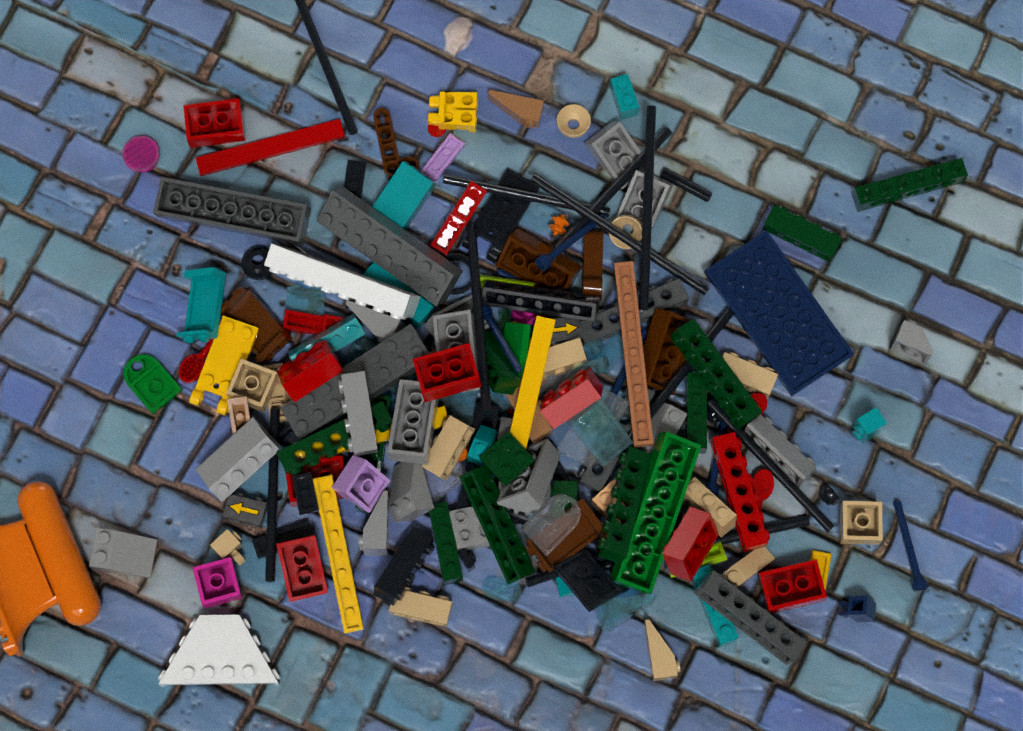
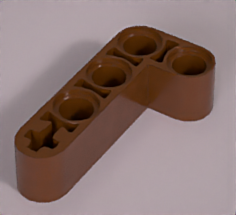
[374,108,420,181]
[582,230,604,302]

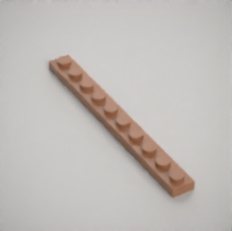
[614,261,654,447]

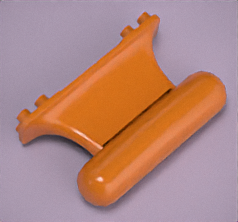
[0,481,101,657]

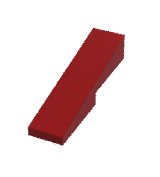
[429,181,487,256]
[282,309,361,340]

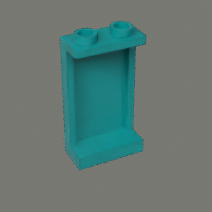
[176,267,226,343]

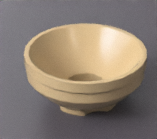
[557,104,591,138]
[609,215,642,249]

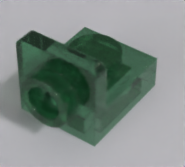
[497,308,511,336]

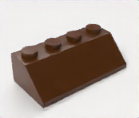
[495,228,582,292]
[643,309,691,395]

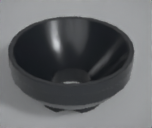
[241,246,273,280]

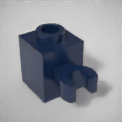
[838,595,876,622]

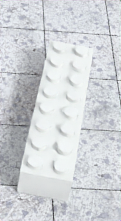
[264,244,421,320]

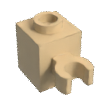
[210,529,245,566]

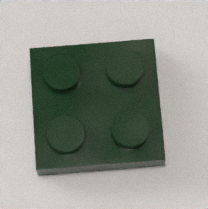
[479,431,535,487]

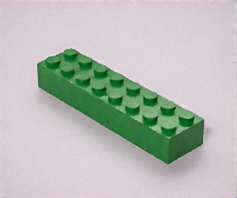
[610,432,702,594]

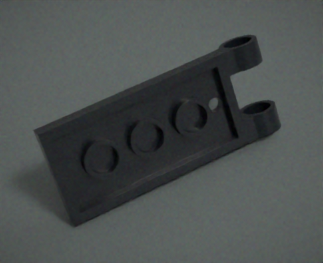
[462,168,540,264]

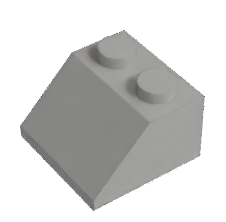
[890,320,933,365]

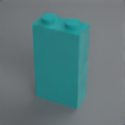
[372,161,438,230]

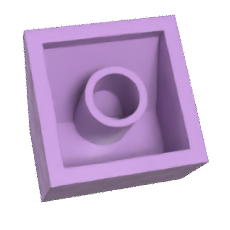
[332,456,391,513]

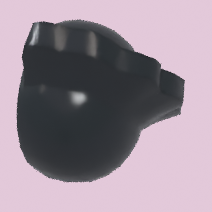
[707,406,721,427]
[819,483,840,506]

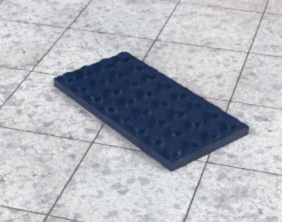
[704,230,854,397]

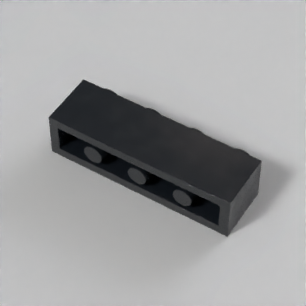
[373,526,435,606]

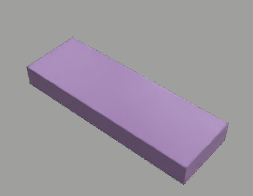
[421,133,465,182]

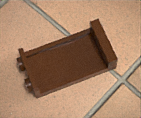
[220,287,292,364]
[525,498,604,574]

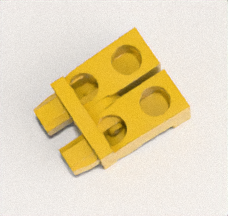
[428,92,478,133]

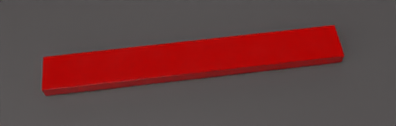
[195,119,345,177]

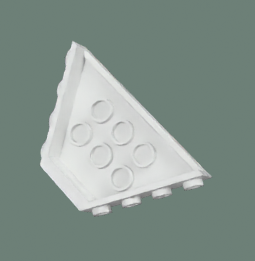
[158,615,280,687]

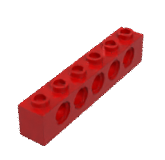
[710,432,770,552]

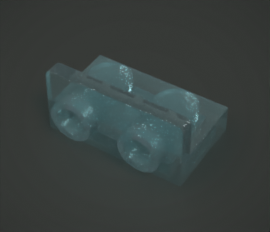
[285,285,326,316]

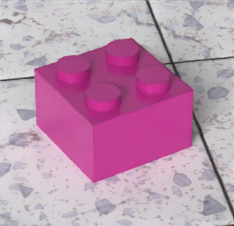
[193,557,243,609]

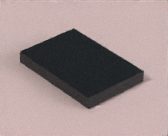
[554,548,621,612]

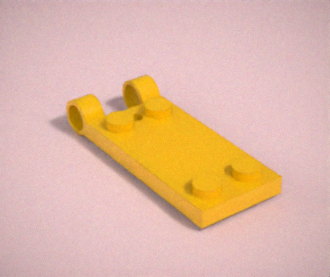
[189,316,260,416]

